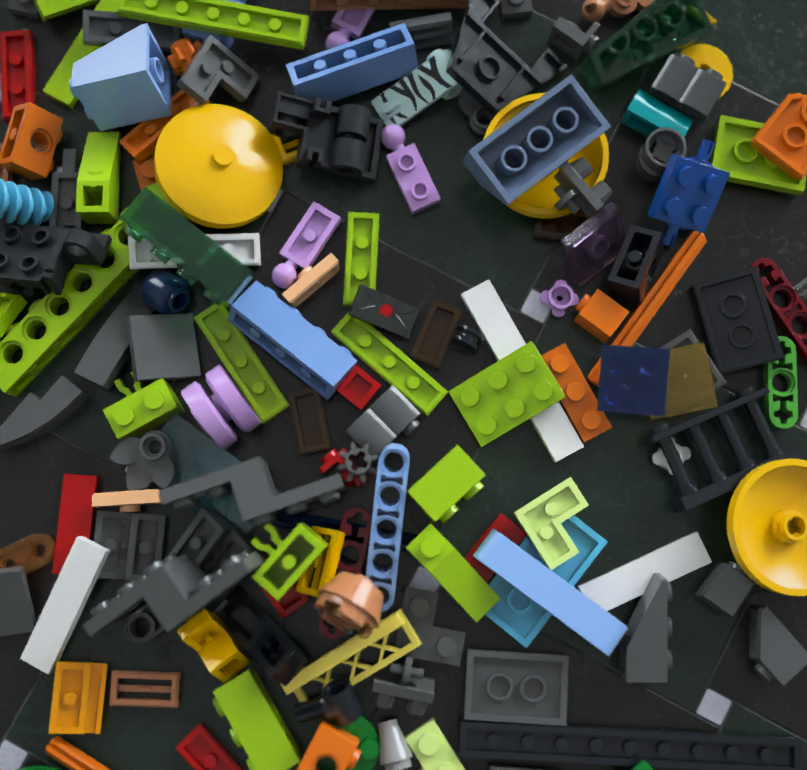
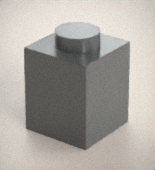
[695,561,754,616]

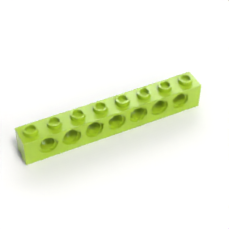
[0,181,187,397]

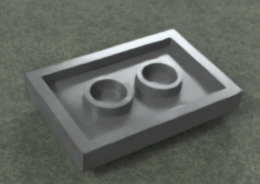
[463,648,569,726]

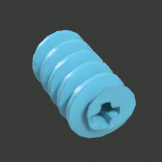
[0,178,54,226]

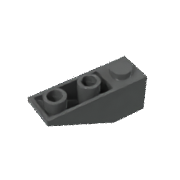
[619,573,673,683]

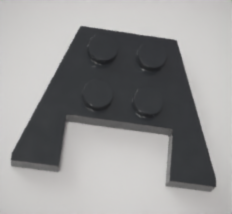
[445,0,568,114]

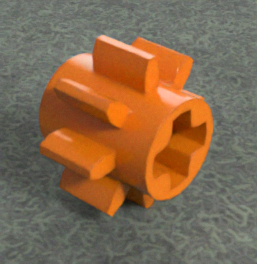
[167,38,201,76]

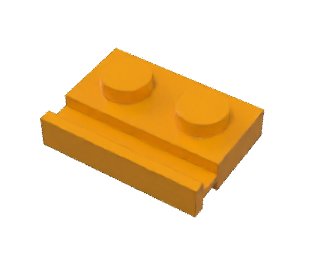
[48,661,108,734]

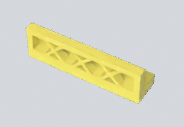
[280,608,422,703]

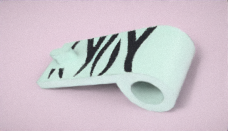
[371,48,463,127]

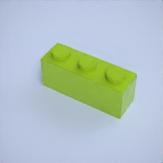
[212,666,303,770]

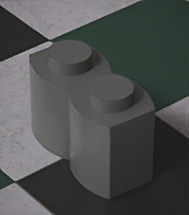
[649,54,727,123]
[346,385,421,458]

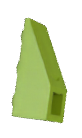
[76,132,121,224]

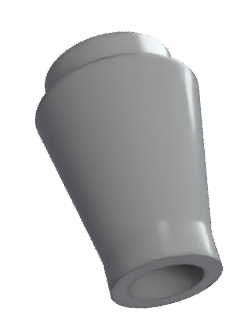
[378,718,413,770]

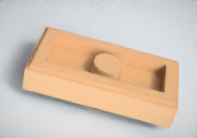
[282,253,340,308]
[92,489,162,513]

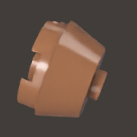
[314,572,384,639]

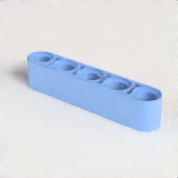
[366,443,410,612]
[473,528,628,656]

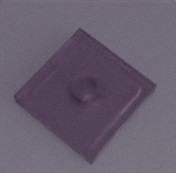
[561,201,625,287]

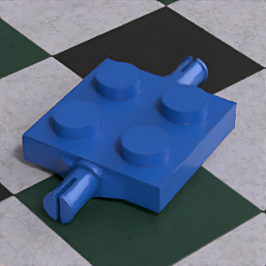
[647,139,730,247]

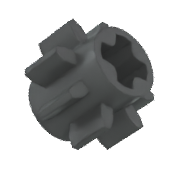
[337,442,379,485]

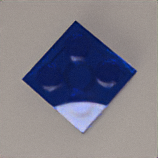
[597,345,670,416]

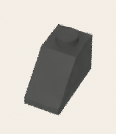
[749,604,807,686]

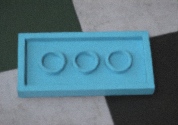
[485,515,608,648]

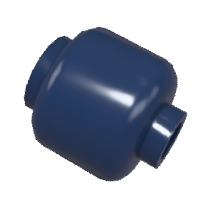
[141,268,190,314]

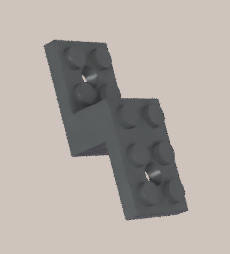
[158,456,346,527]
[82,547,270,637]

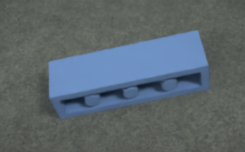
[286,23,418,106]
[228,281,357,400]

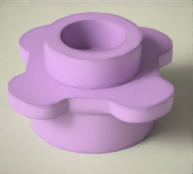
[540,280,579,317]

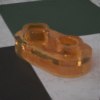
[0,533,56,575]

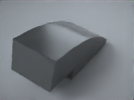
[74,293,157,390]
[0,375,91,451]

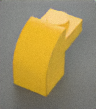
[177,608,251,683]

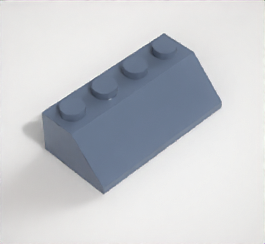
[462,74,611,206]

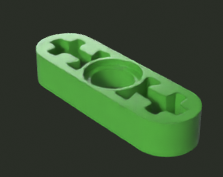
[762,336,798,430]

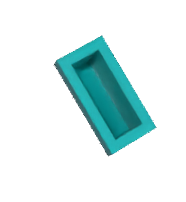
[621,89,694,137]

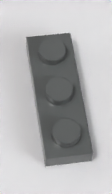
[83,9,180,52]

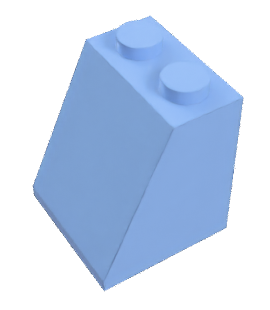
[69,23,172,131]

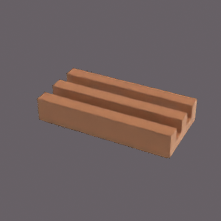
[109,670,182,708]

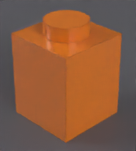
[573,289,629,343]

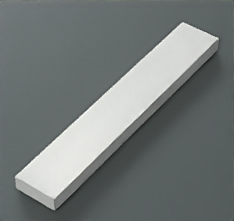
[461,279,584,463]

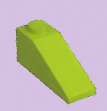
[406,523,501,623]

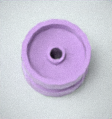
[181,364,262,450]

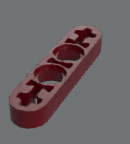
[748,258,807,364]
[318,507,372,639]

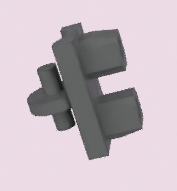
[553,157,613,221]
[372,655,435,716]

